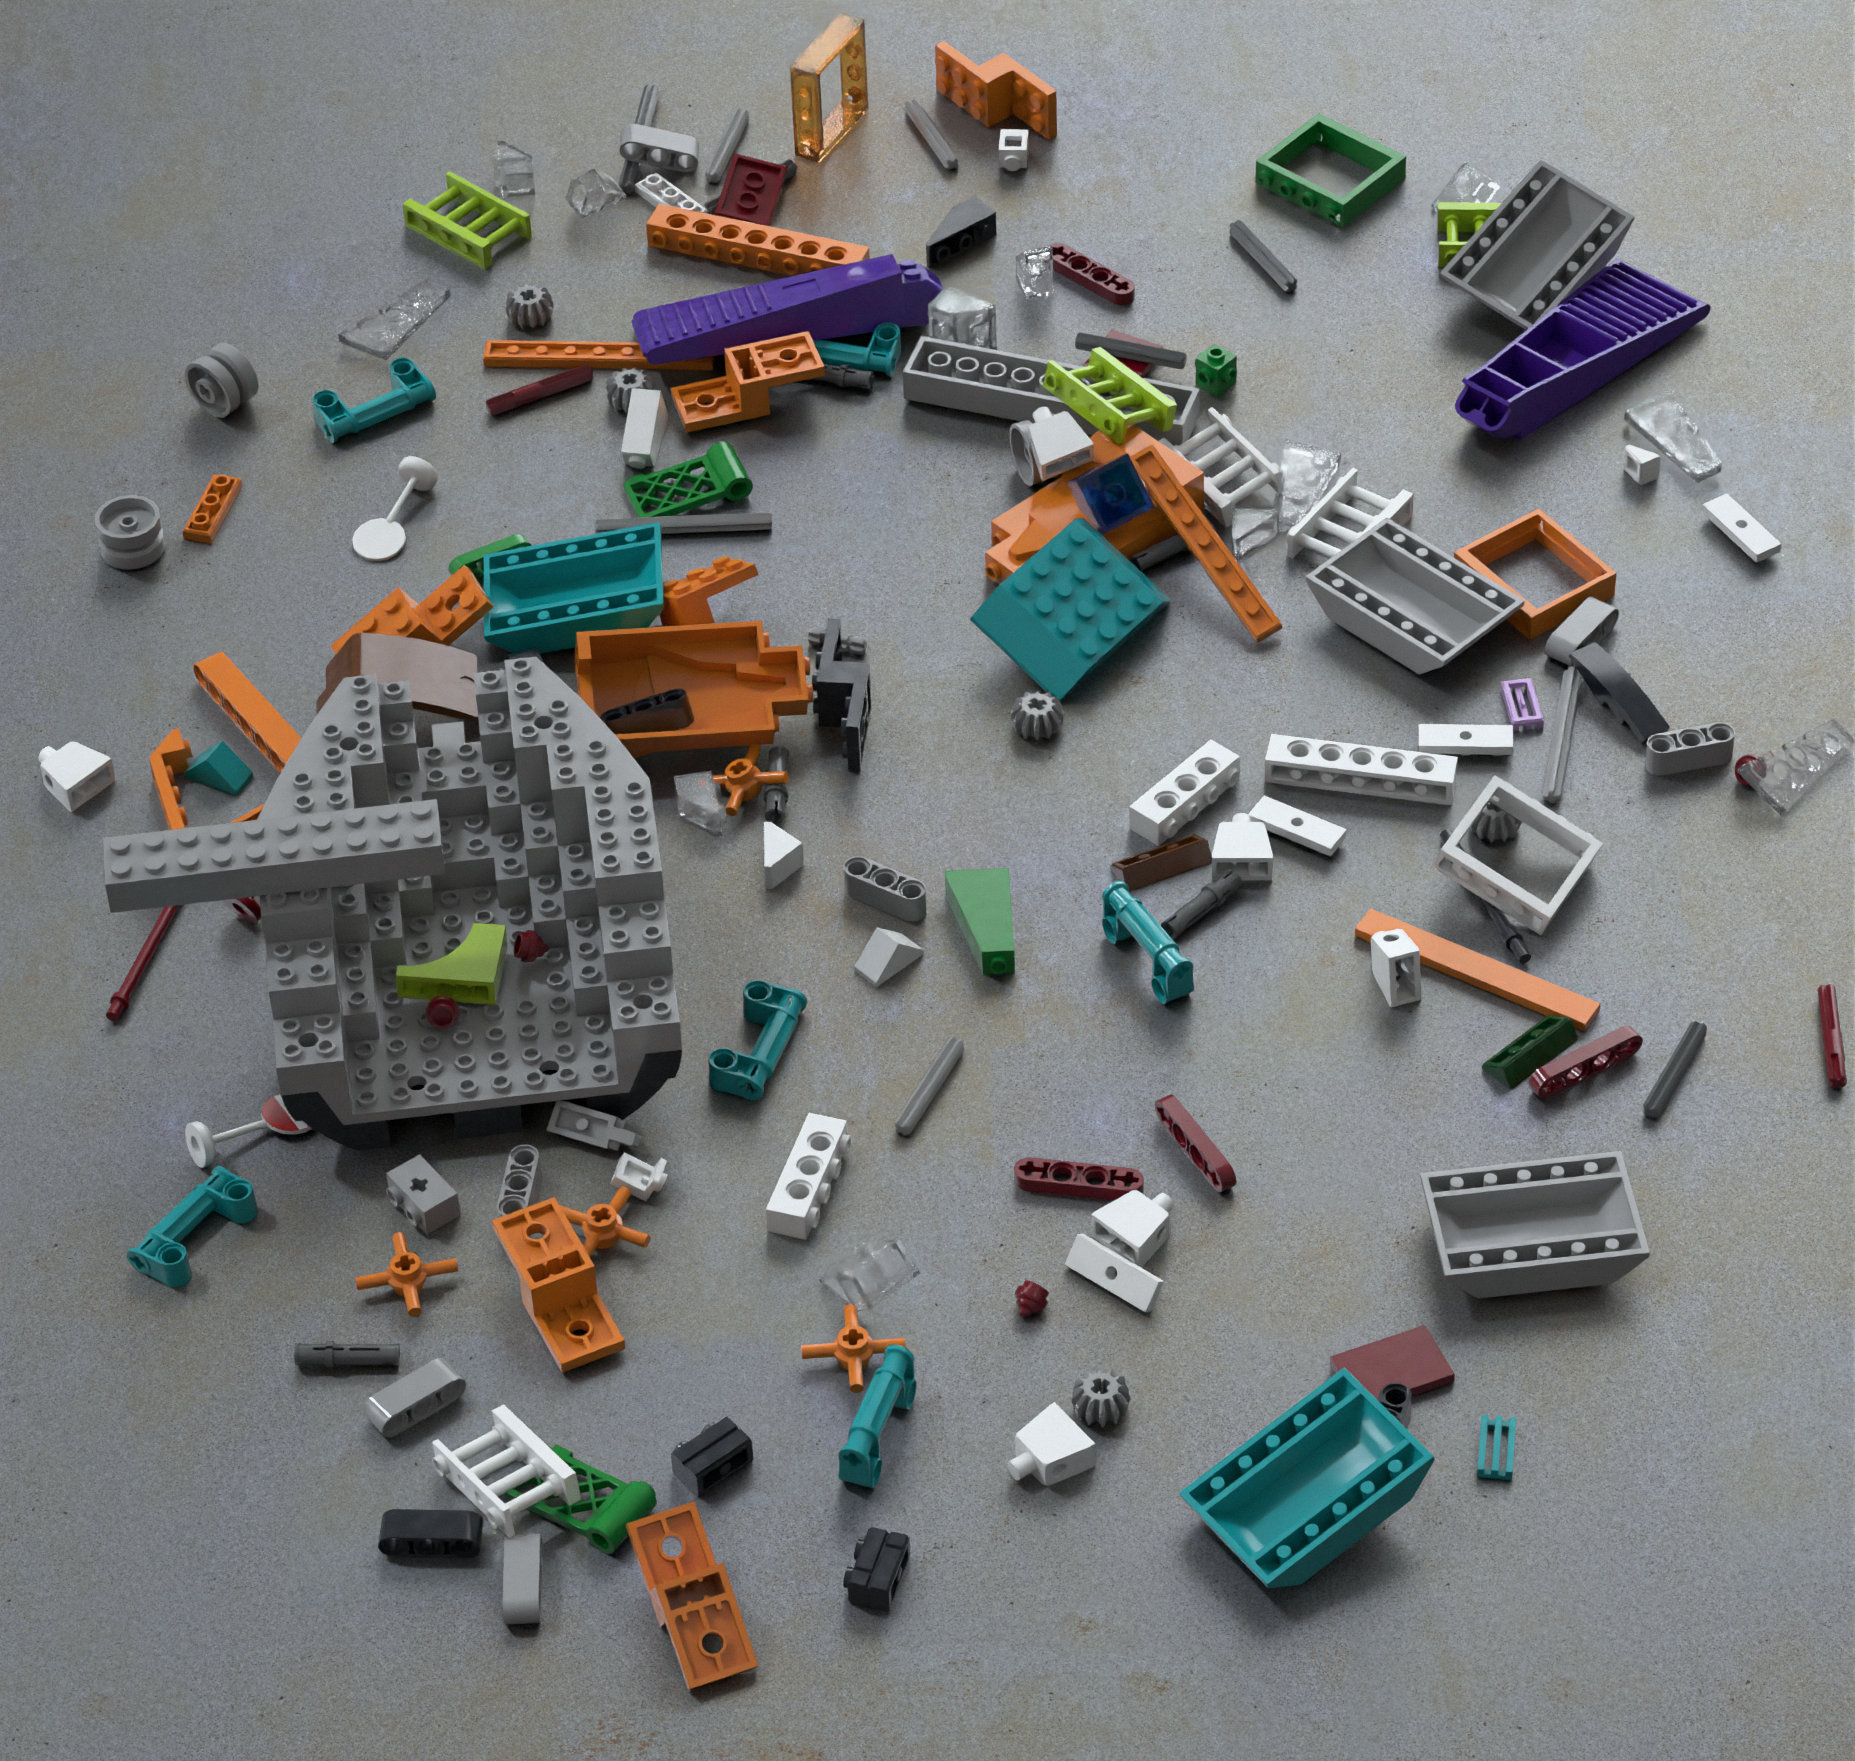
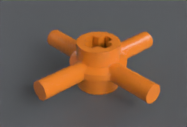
[698,743,789,816]
[560,1186,651,1257]
[355,1232,458,1317]
[801,1304,906,1393]

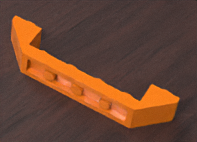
[149,728,192,830]

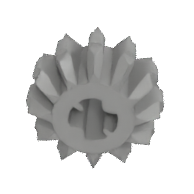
[505,284,554,329]
[606,367,655,414]
[1011,690,1064,741]
[1468,797,1522,843]
[1071,1367,1131,1428]

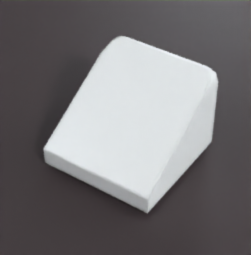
[1624,445,1660,485]

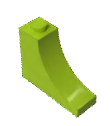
[396,923,508,1005]

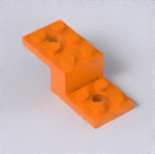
[935,41,1057,140]
[671,331,825,433]
[653,556,758,627]
[331,565,494,654]
[492,1197,625,1373]
[626,1501,758,1691]

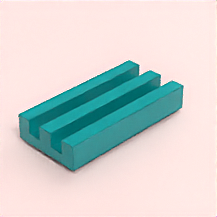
[1477,1414,1517,1480]

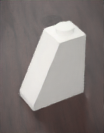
[621,388,669,469]

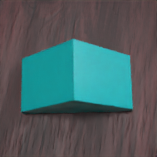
[184,741,254,796]

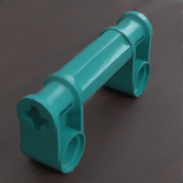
[813,322,902,377]
[312,357,436,443]
[1102,881,1194,1004]
[708,980,808,1100]
[126,1166,258,1288]
[838,1345,917,1488]

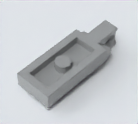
[547,1100,642,1151]

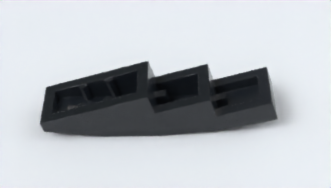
[1569,642,1670,745]

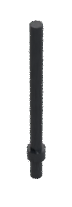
[1440,829,1531,964]

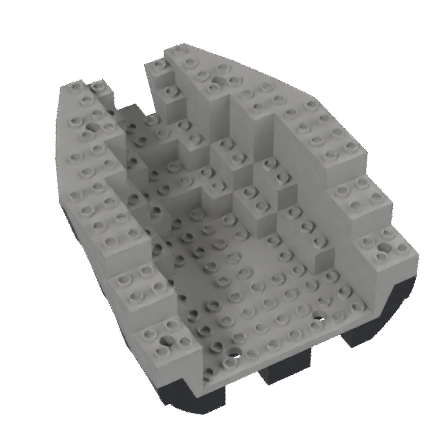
[257,657,682,1151]

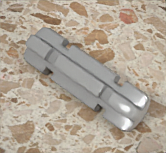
[808,627,867,655]

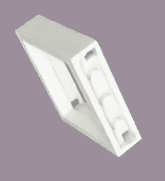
[1432,775,1603,935]

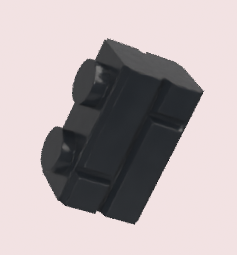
[671,1417,754,1496]
[843,1527,911,1612]

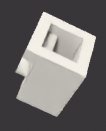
[998,129,1029,171]

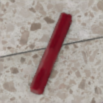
[486,364,593,416]
[1818,984,1847,1088]

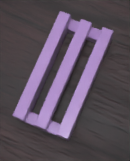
[1501,678,1544,731]

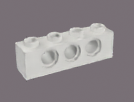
[1129,740,1240,846]
[766,1113,852,1240]

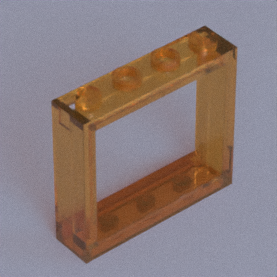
[790,12,869,163]

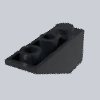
[926,196,997,268]

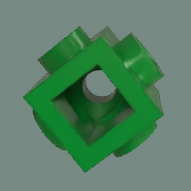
[1195,344,1237,397]

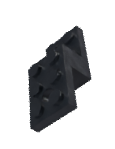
[812,618,872,772]

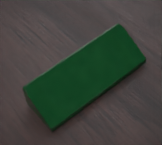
[1482,1015,1578,1088]

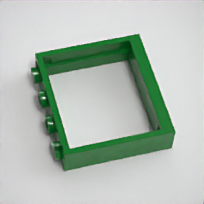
[1255,113,1406,227]

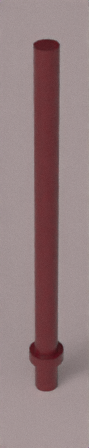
[106,905,180,1021]

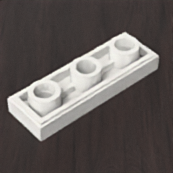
[635,173,709,214]
[1702,494,1781,563]
[1418,724,1513,756]
[1248,795,1347,856]
[1065,1234,1164,1312]

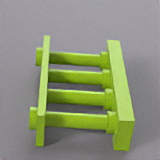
[402,171,532,270]
[1437,202,1501,267]
[1042,347,1177,444]

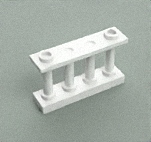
[1159,407,1284,528]
[1286,468,1414,559]
[432,1404,581,1538]

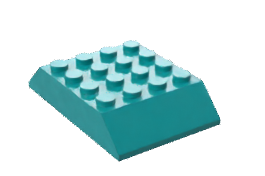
[969,518,1171,701]
[483,522,664,654]
[1179,1368,1435,1588]

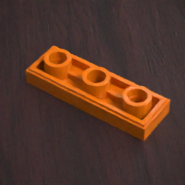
[182,474,242,544]

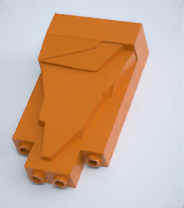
[985,425,1204,584]
[575,621,813,758]

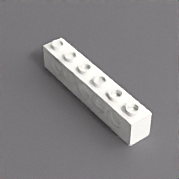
[1265,734,1458,805]

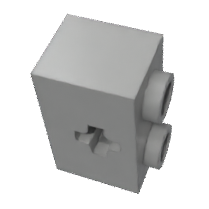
[386,1154,460,1235]

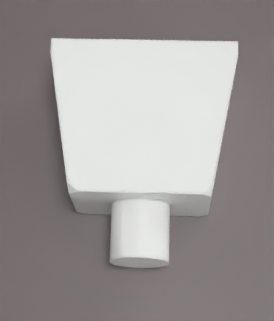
[1029,407,1094,481]
[39,741,115,812]
[1212,813,1273,880]
[1371,929,1421,1007]
[1092,1190,1174,1268]
[1007,1402,1096,1486]

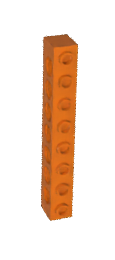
[646,204,870,276]

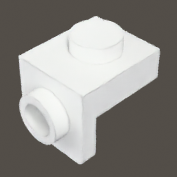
[610,1152,667,1201]

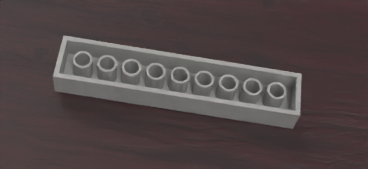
[903,336,1200,446]
[103,799,445,913]

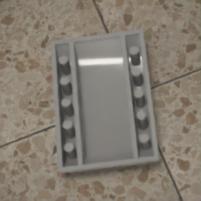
[1440,159,1635,330]
[1305,517,1525,674]
[1420,1151,1650,1299]

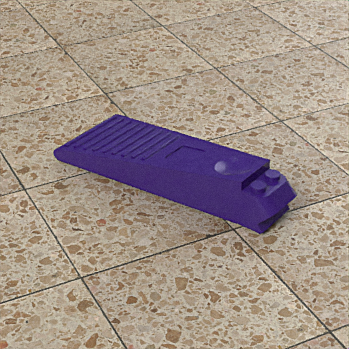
[631,254,944,365]
[1455,258,1711,440]

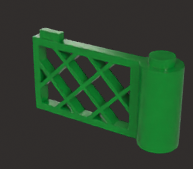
[623,442,753,517]
[504,1444,657,1554]

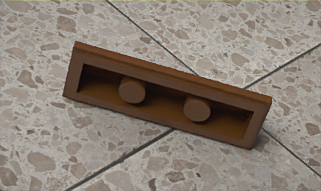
[1110,834,1212,891]

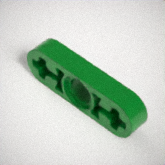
[448,534,532,581]

